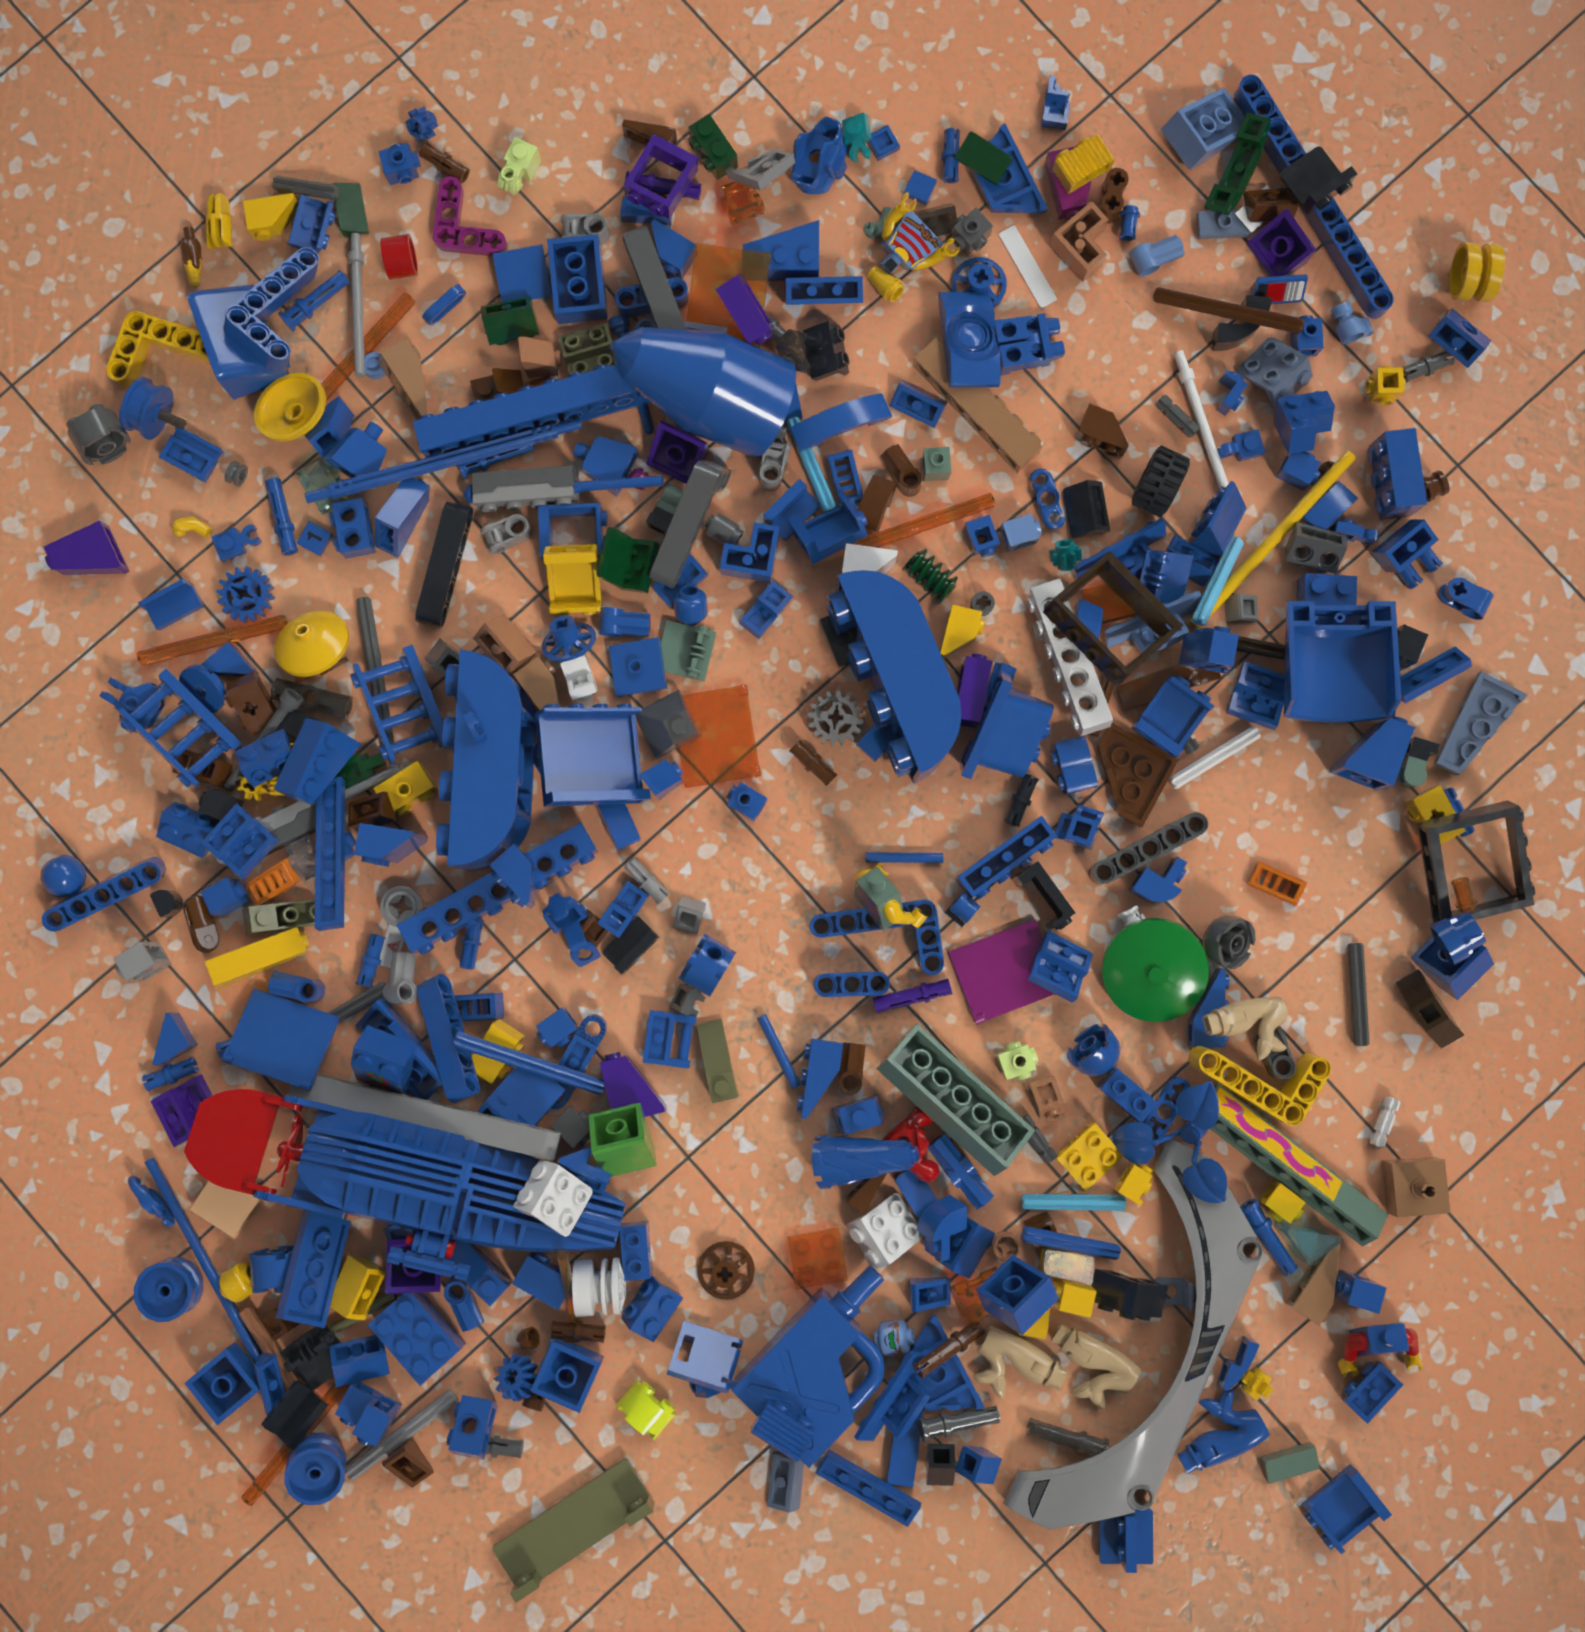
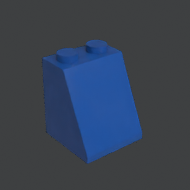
[1329,716,1415,791]

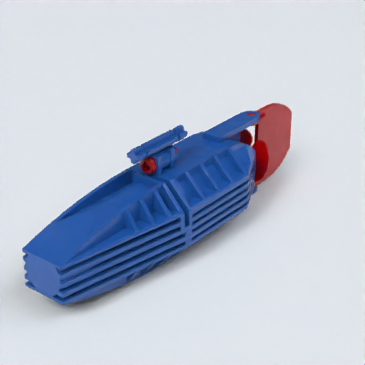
[184,1089,626,1281]

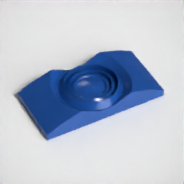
[938,292,1001,388]

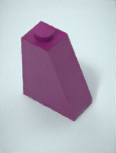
[1045,146,1092,220]

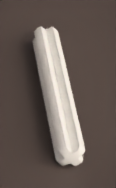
[1169,726,1261,789]

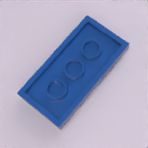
[276,1210,351,1328]

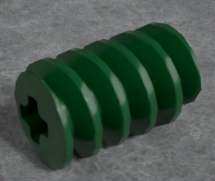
[902,548,958,604]

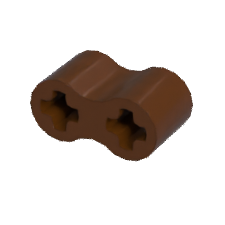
[1098,168,1129,224]

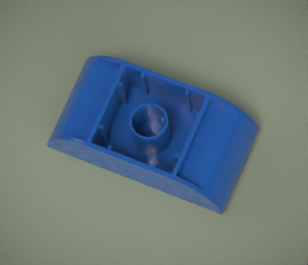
[827,570,961,784]
[436,650,536,871]

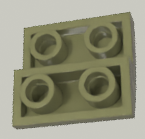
[558,323,617,375]

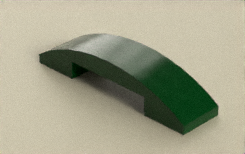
[1204,113,1271,215]

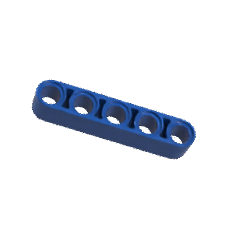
[42,857,166,932]
[417,974,480,1104]

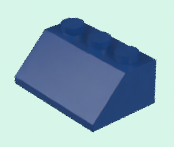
[354,823,428,867]

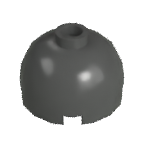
[1203,915,1256,969]

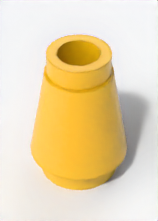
[867,266,905,302]

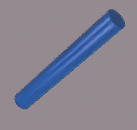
[865,852,944,863]
[757,1014,800,1089]

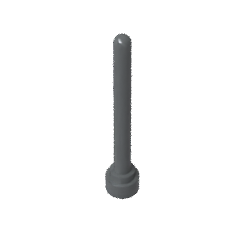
[224,688,303,791]

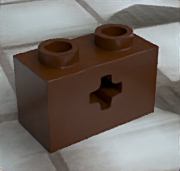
[224,671,277,736]

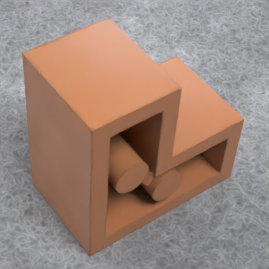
[1050,201,1109,282]

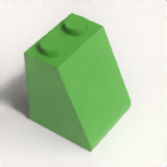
[589,1102,657,1177]

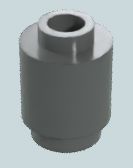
[704,513,744,546]

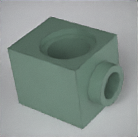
[922,447,951,482]

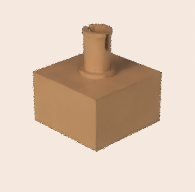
[1382,1156,1450,1217]

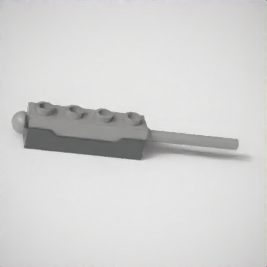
[214,764,402,864]

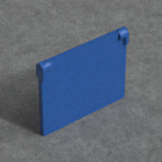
[222,988,341,1092]

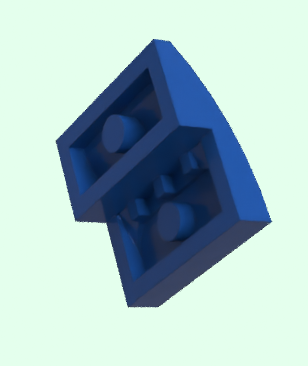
[493,244,552,302]
[1226,661,1285,730]
[201,803,279,879]
[1027,930,1093,1003]

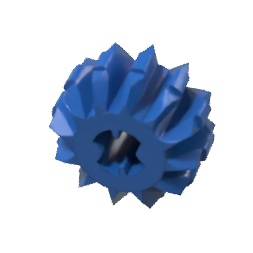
[493,1354,538,1402]

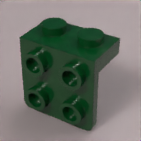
[596,527,660,593]

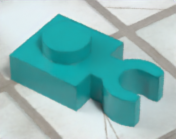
[842,112,872,163]

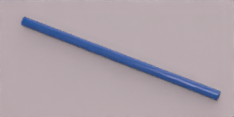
[144,1157,262,1364]

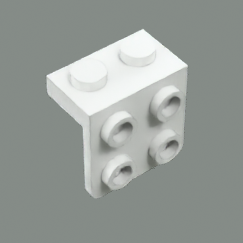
[513,1159,593,1237]
[846,1193,923,1269]

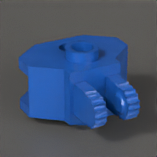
[99,677,165,733]

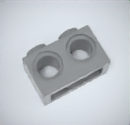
[113,942,172,981]

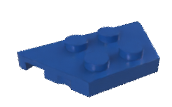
[970,123,1048,214]
[901,1314,985,1411]

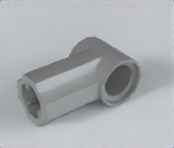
[383,952,417,1005]

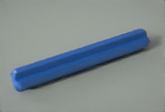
[1021,1226,1121,1260]

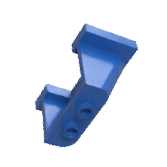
[960,670,1054,779]

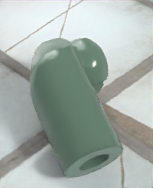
[863,207,892,239]

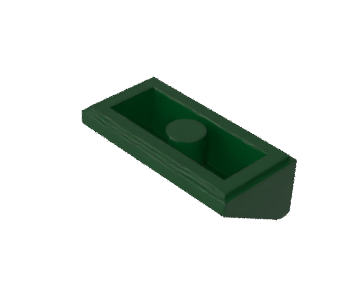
[954,131,1013,186]
[332,183,369,238]

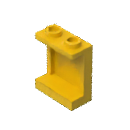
[543,544,602,616]

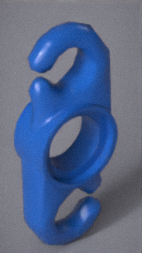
[1030,468,1065,530]
[128,1175,175,1227]

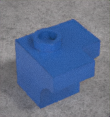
[1055,804,1104,850]

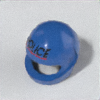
[40,854,86,898]

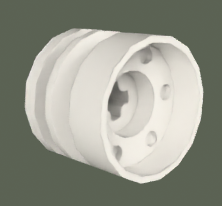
[572,1257,626,1317]

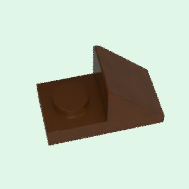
[470,368,524,401]

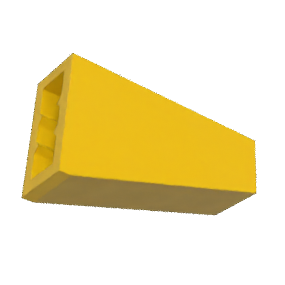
[205,927,310,991]

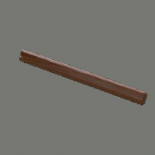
[1153,287,1304,334]

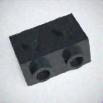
[802,321,850,381]

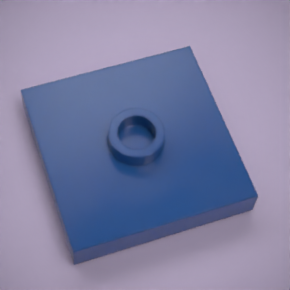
[609,637,667,697]

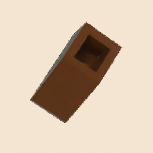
[1075,403,1128,457]

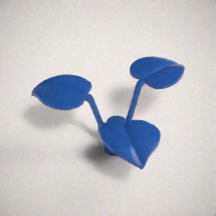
[1112,1081,1227,1203]

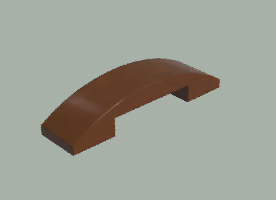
[1116,664,1222,711]

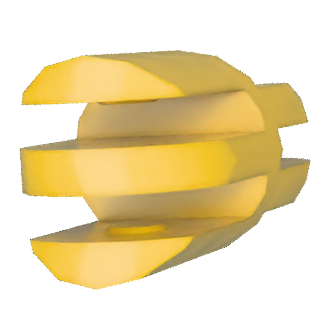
[206,193,232,249]

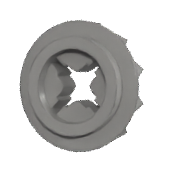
[380,886,423,927]

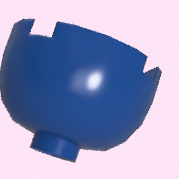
[1067,1024,1121,1076]

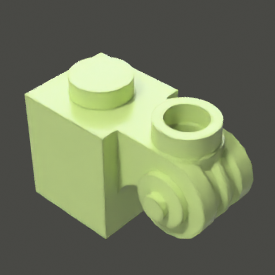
[497,137,542,195]

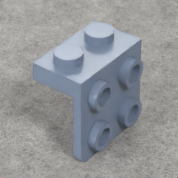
[1237,337,1313,409]

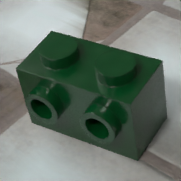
[687,114,738,180]
[481,296,539,345]

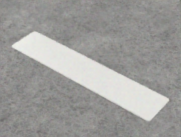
[999,225,1057,308]

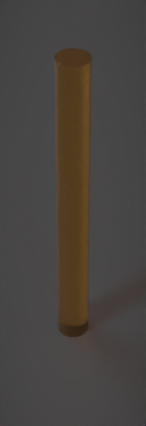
[557,1251,580,1322]

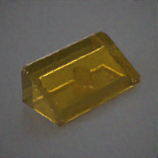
[1038,1246,1095,1285]

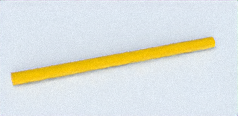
[1189,450,1356,629]

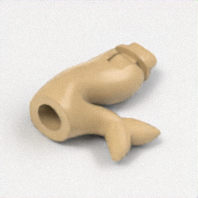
[1202,997,1287,1061]
[1051,1323,1141,1409]
[973,1325,1068,1399]

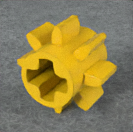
[237,776,270,801]
[1240,1366,1274,1401]

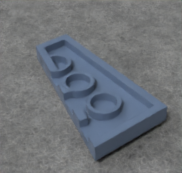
[1433,672,1528,775]

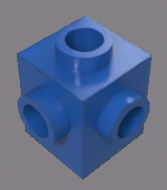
[378,143,421,185]

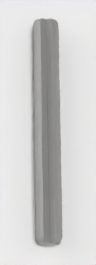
[345,1390,458,1481]

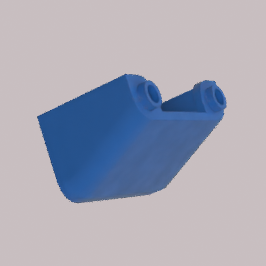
[187,284,291,400]

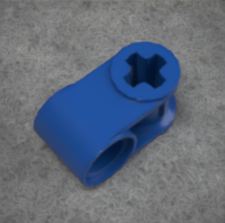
[1438,577,1494,620]

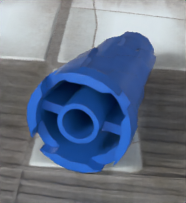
[812,1135,919,1189]

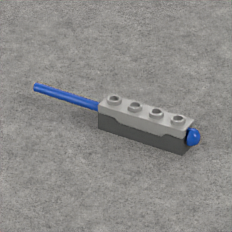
[464,465,663,512]

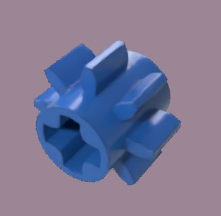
[405,106,438,141]

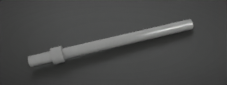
[348,233,365,378]

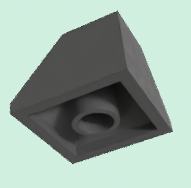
[636,690,702,759]

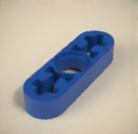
[1142,1077,1191,1146]

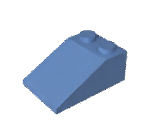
[1161,88,1245,170]

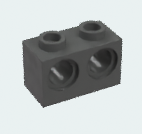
[1285,522,1347,574]

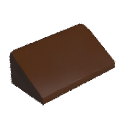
[1243,188,1299,222]
[348,791,396,830]

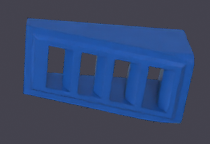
[827,449,863,505]
[455,992,504,1021]

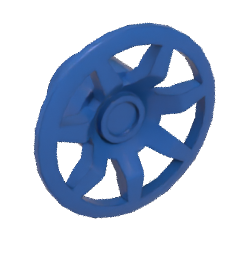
[952,257,1007,307]
[542,615,596,662]

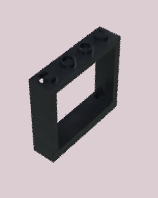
[1417,800,1535,923]

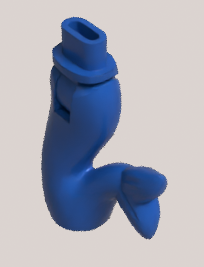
[1177,1389,1270,1474]

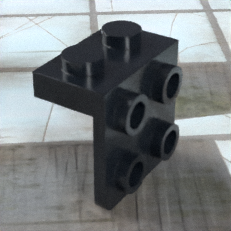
[1279,146,1357,215]

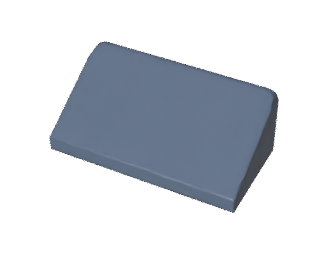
[767,1452,804,1513]

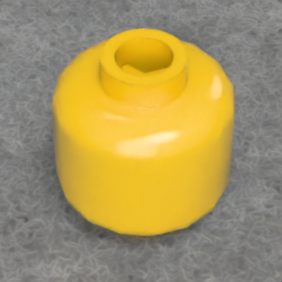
[219,1262,253,1303]

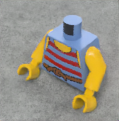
[880,192,960,274]

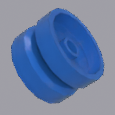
[134,1257,204,1322]
[284,1433,346,1505]

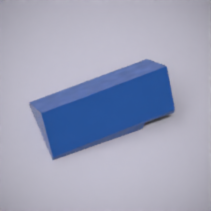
[355,998,442,1100]

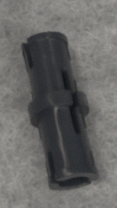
[1004,774,1039,827]

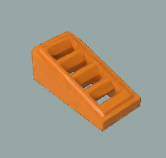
[245,858,300,906]
[1247,861,1307,907]

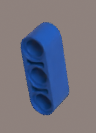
[615,278,689,318]
[814,972,890,997]

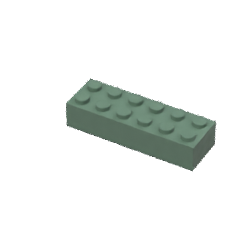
[876,1023,1036,1176]

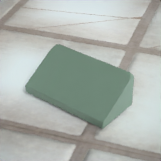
[1260,1442,1320,1484]

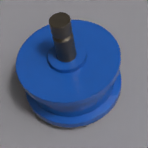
[119,377,186,440]

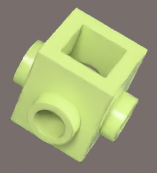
[995,1041,1038,1081]

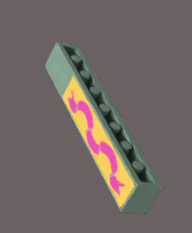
[1210,1084,1388,1247]

